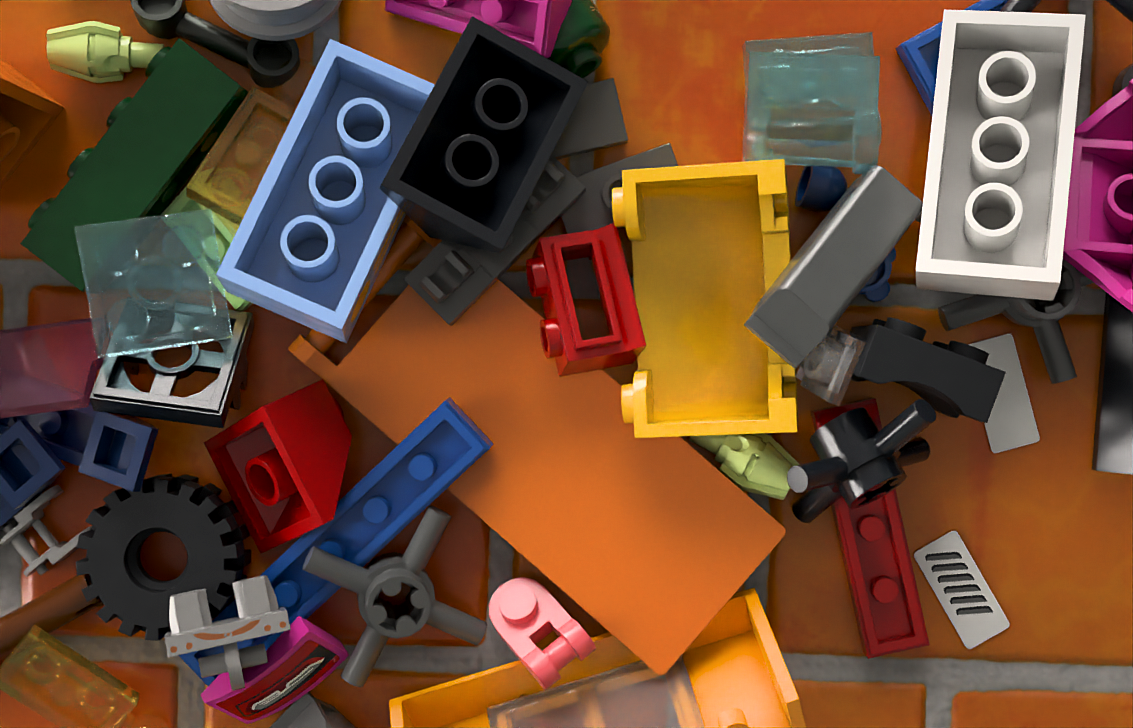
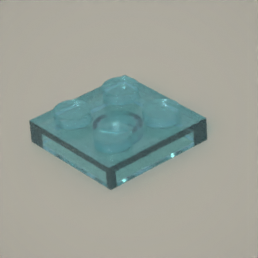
[74,208,233,359]

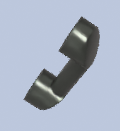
[130,0,300,88]

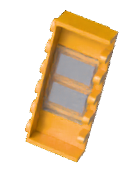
[389,587,806,728]

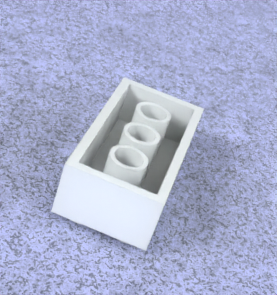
[916,9,1086,301]

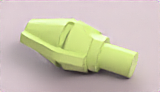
[46,21,165,83]
[689,433,800,500]

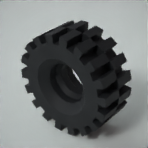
[76,474,252,641]

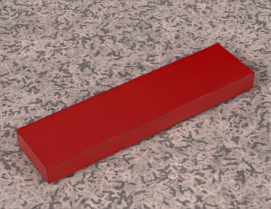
[810,398,930,659]

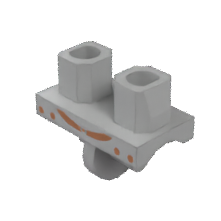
[164,575,291,691]

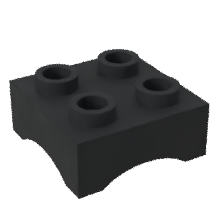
[835,317,1006,423]

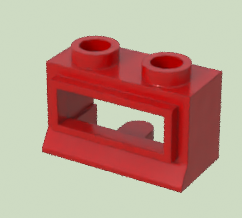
[526,223,646,377]

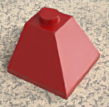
[204,379,352,554]

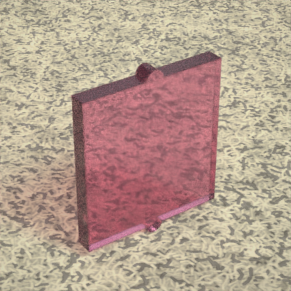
[0,316,109,418]

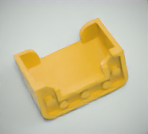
[612,159,798,438]

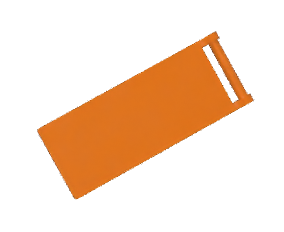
[288,215,786,675]

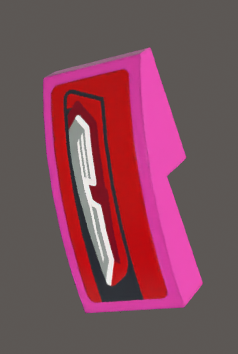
[200,616,349,724]

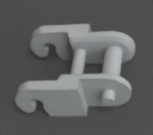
[0,485,92,577]

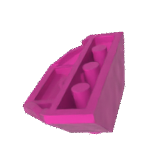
[1063,79,1133,312]

